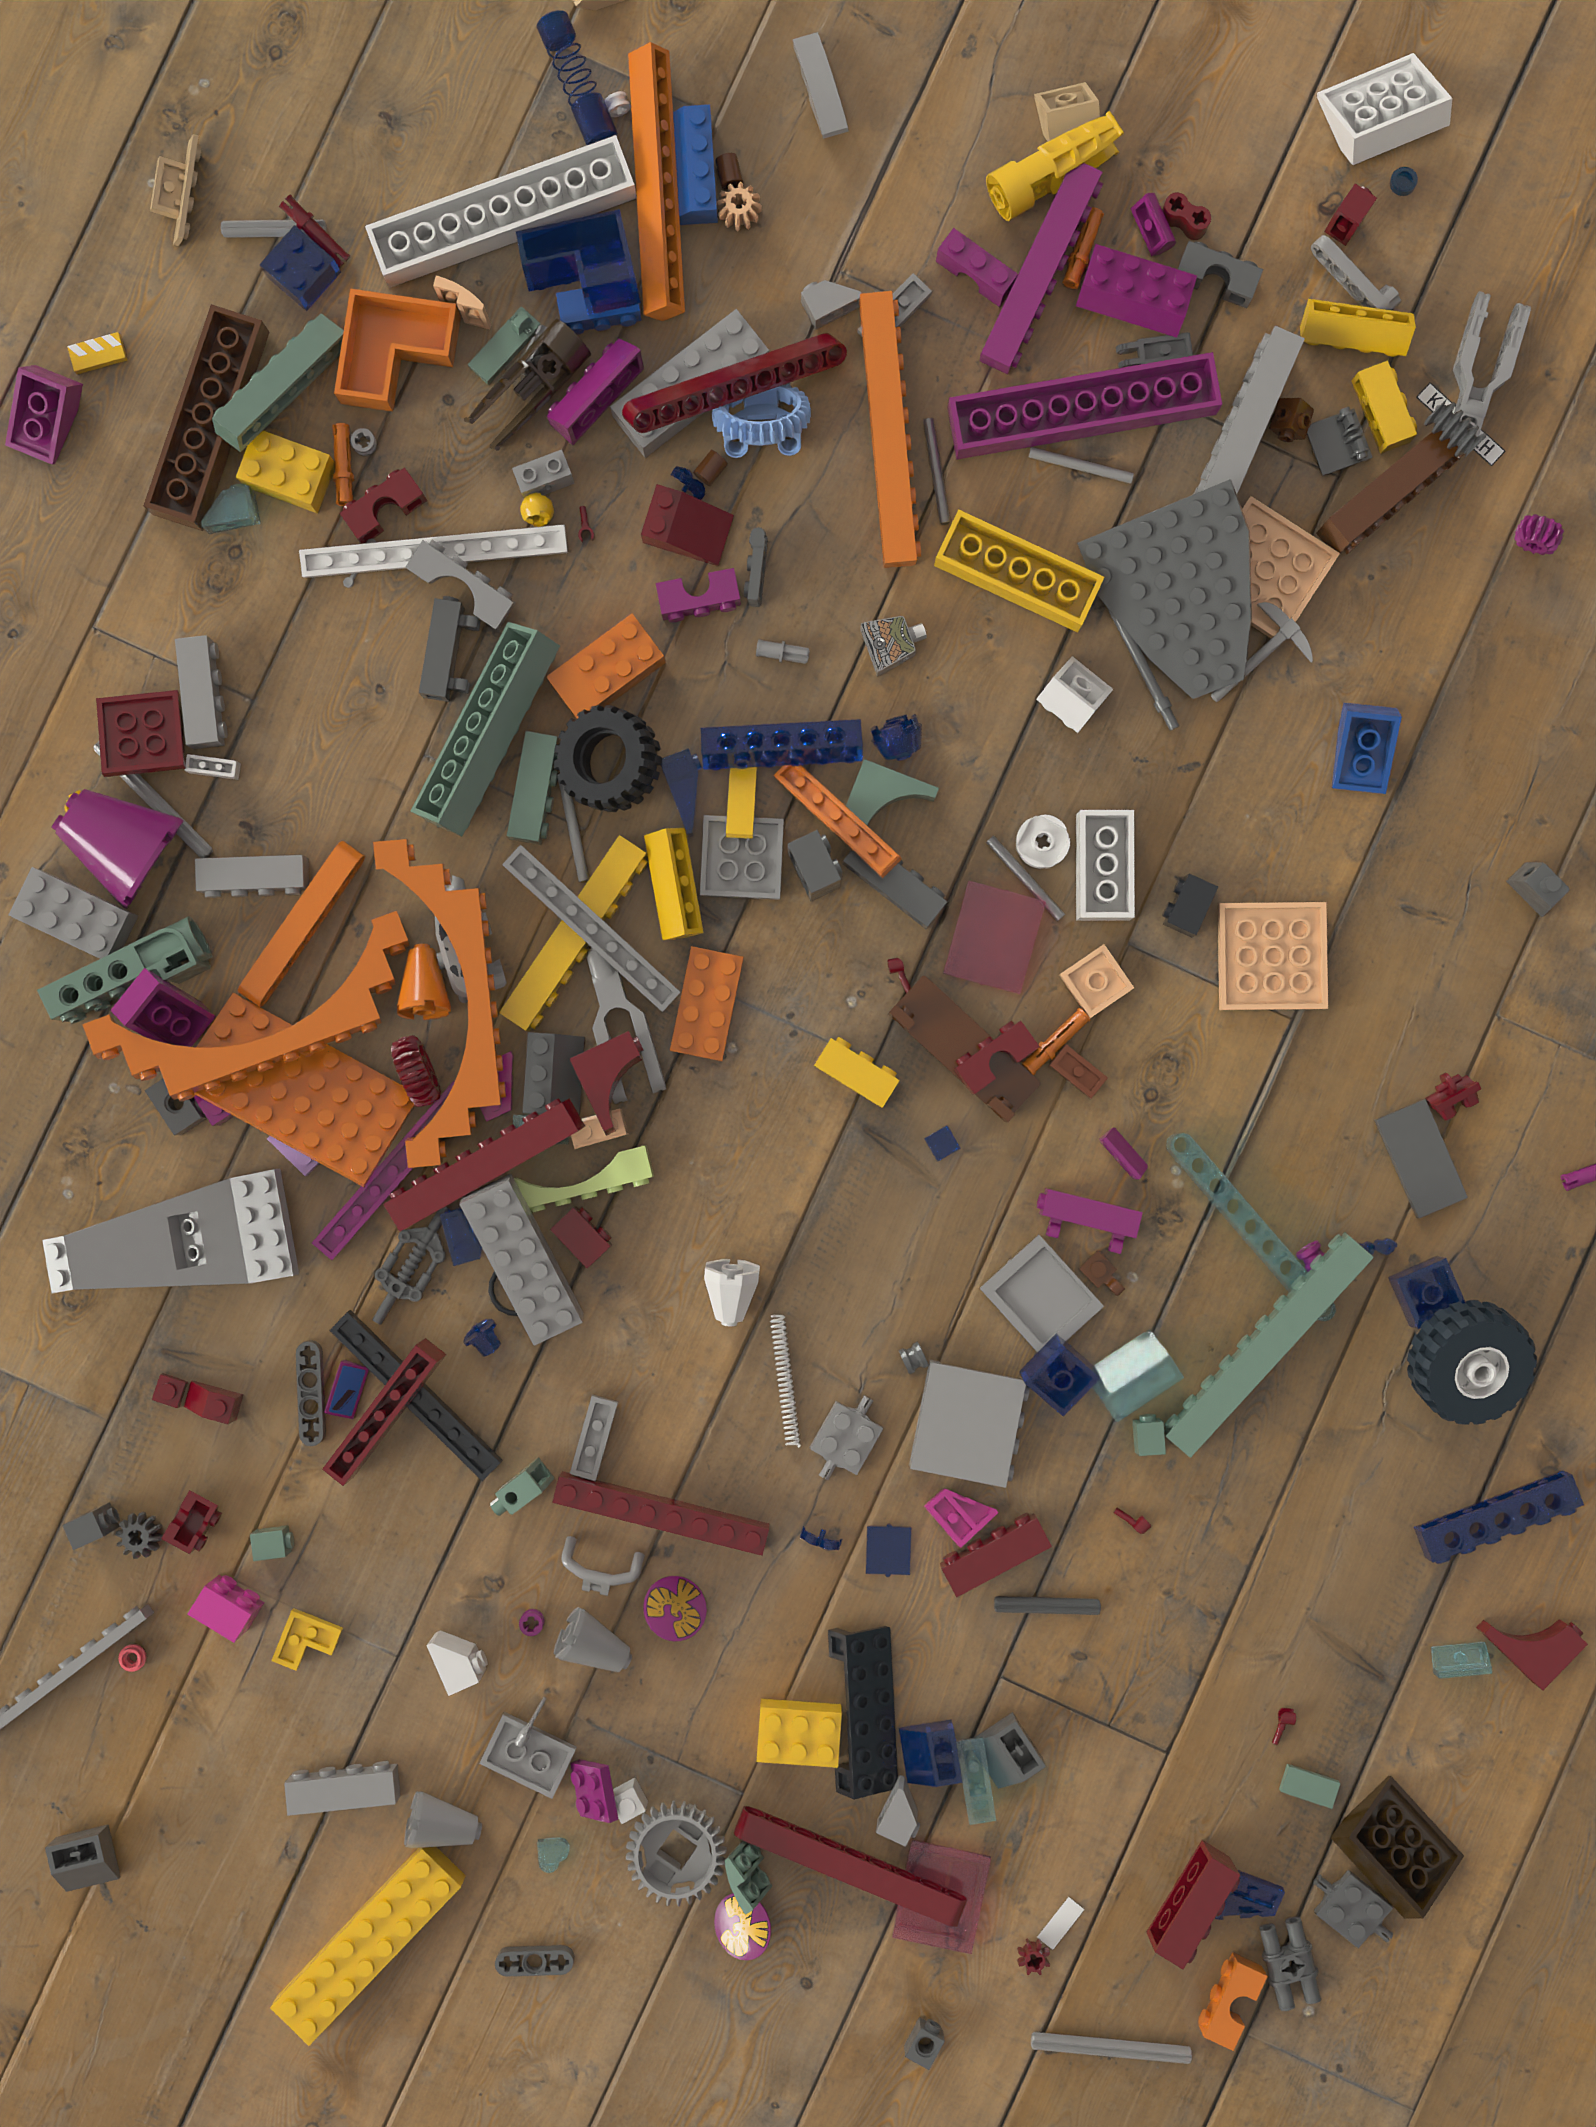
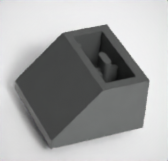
[968,1712,1046,1789]
[45,1824,121,1892]

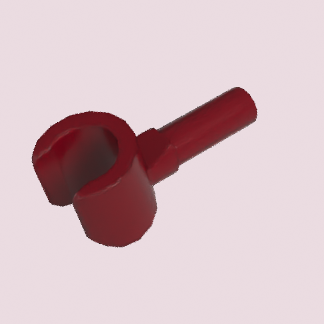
[578,506,595,543]
[887,958,911,993]
[1113,1508,1151,1534]
[1272,1708,1296,1745]

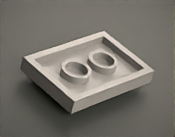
[479,1712,577,1799]

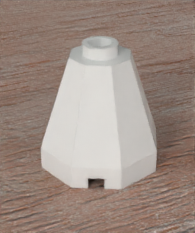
[704,1259,760,1326]

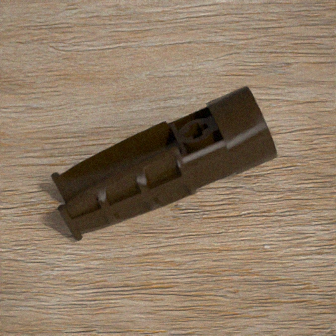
[464,318,591,451]

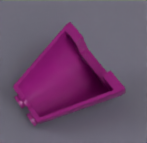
[51,789,184,909]

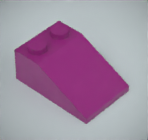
[5,365,83,465]

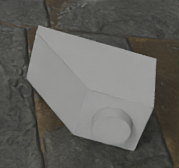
[801,280,862,330]
[876,1775,920,1847]

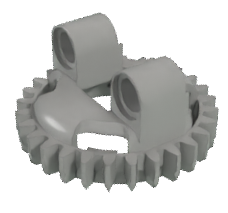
[626,1801,727,1907]

